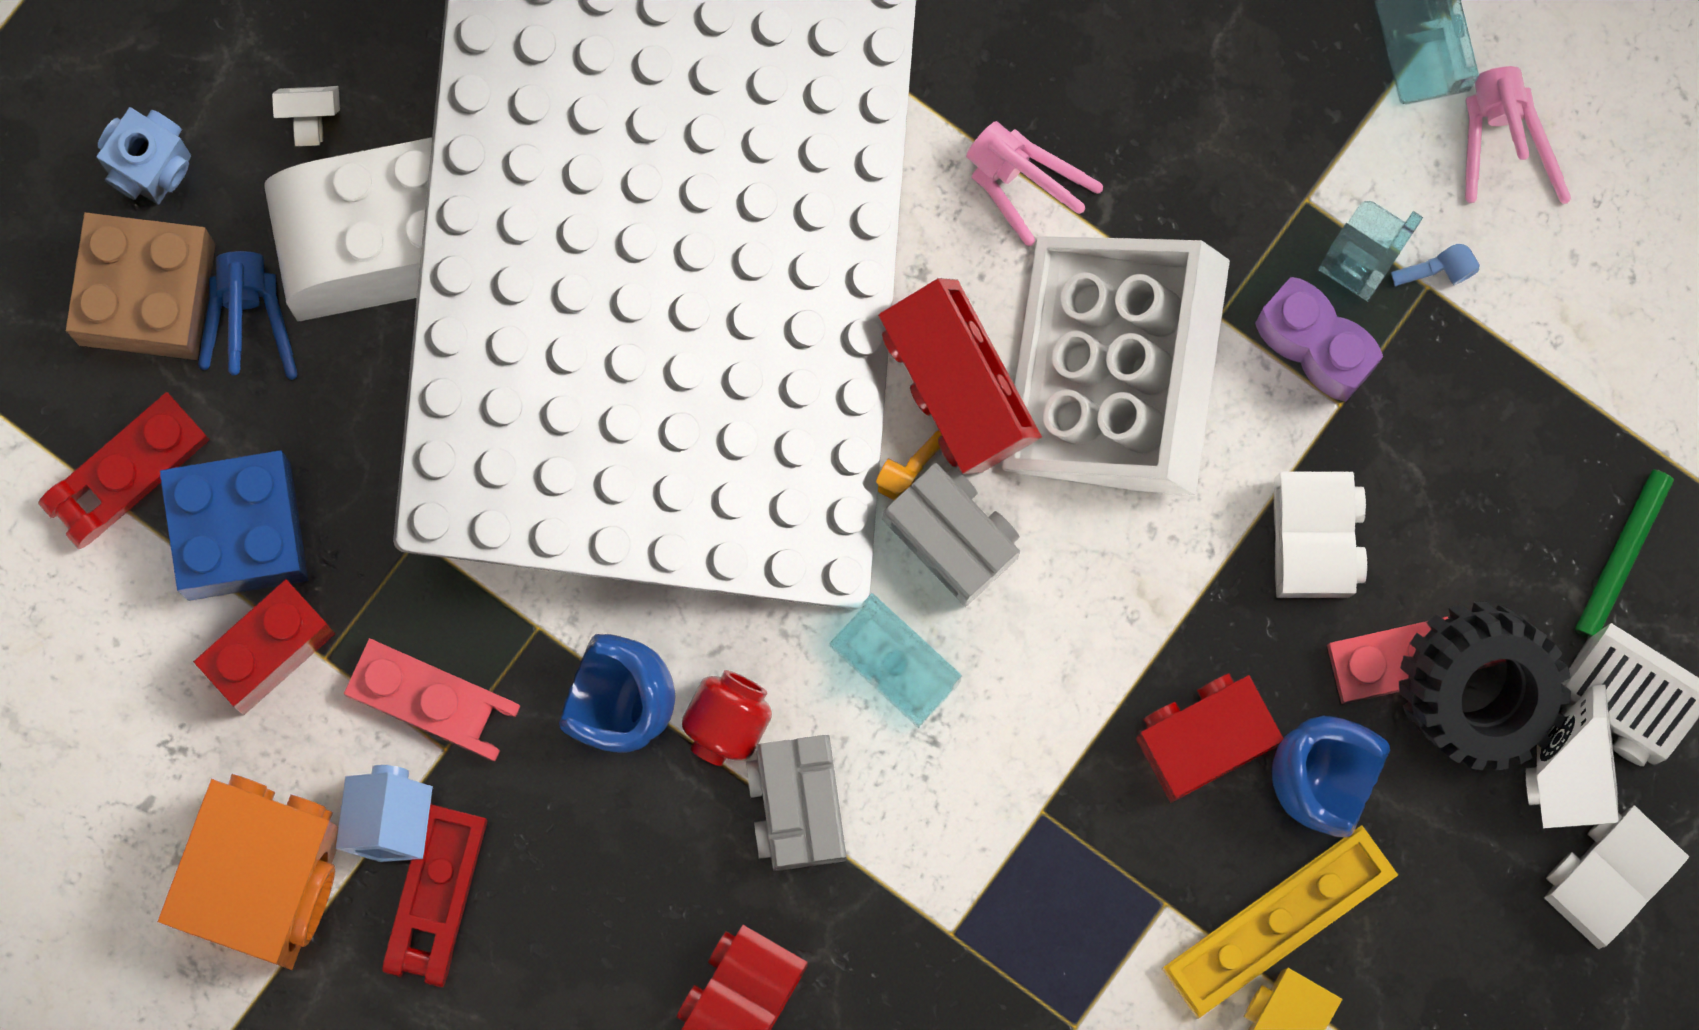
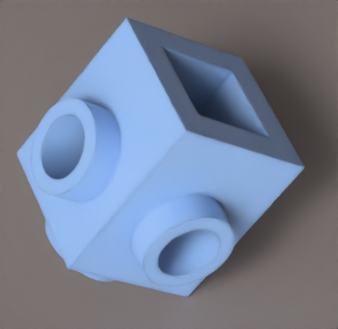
[96,107,191,205]

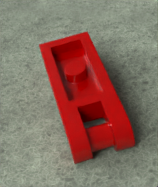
[38,392,210,549]
[382,804,488,988]

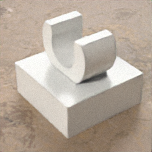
[272,86,340,146]

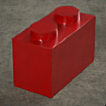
[193,579,336,715]
[1136,673,1284,803]

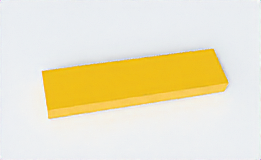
[1161,825,1398,1019]

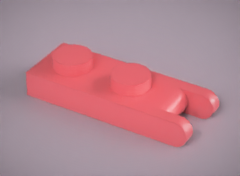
[344,638,520,762]

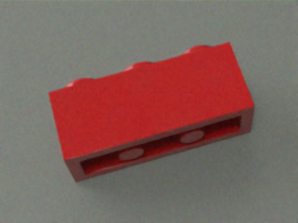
[878,278,1042,474]

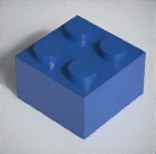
[160,450,309,601]

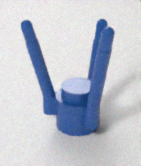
[198,251,298,380]

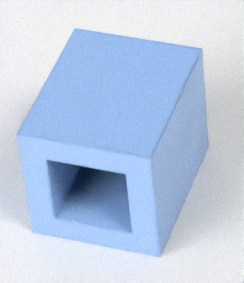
[335,765,433,862]

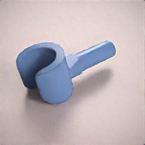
[1391,244,1480,286]

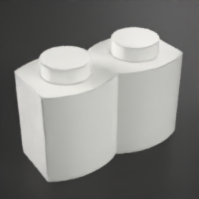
[1274,472,1367,598]
[1544,805,1689,949]

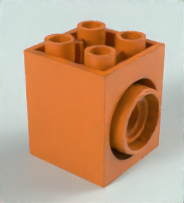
[157,774,338,970]

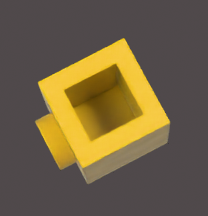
[1243,968,1342,1030]

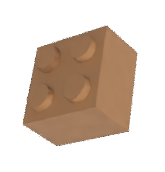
[66,212,216,360]

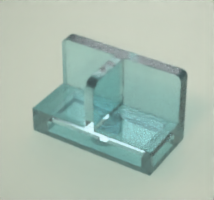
[1375,0,1479,105]
[1318,201,1423,302]
[829,593,962,729]

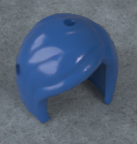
[559,634,676,753]
[1272,716,1390,837]

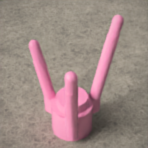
[1465,66,1571,204]
[966,121,1103,246]

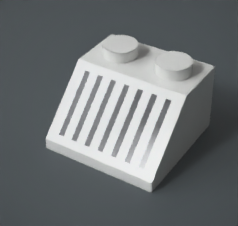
[1560,623,1699,766]

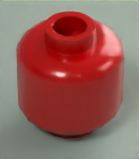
[682,670,772,766]

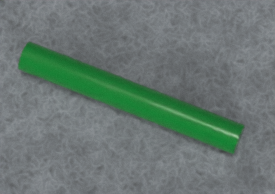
[1574,469,1674,639]

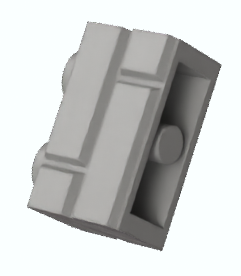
[882,463,1020,607]
[746,735,847,871]

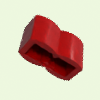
[676,925,808,1030]

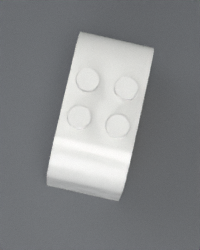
[264,137,432,322]

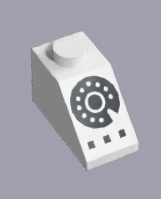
[1526,685,1619,828]

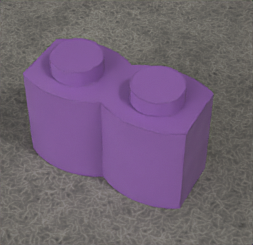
[1255,277,1383,402]

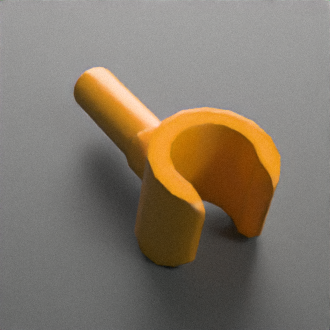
[876,430,942,500]

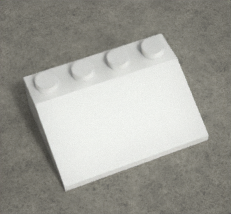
[1002,236,1230,495]

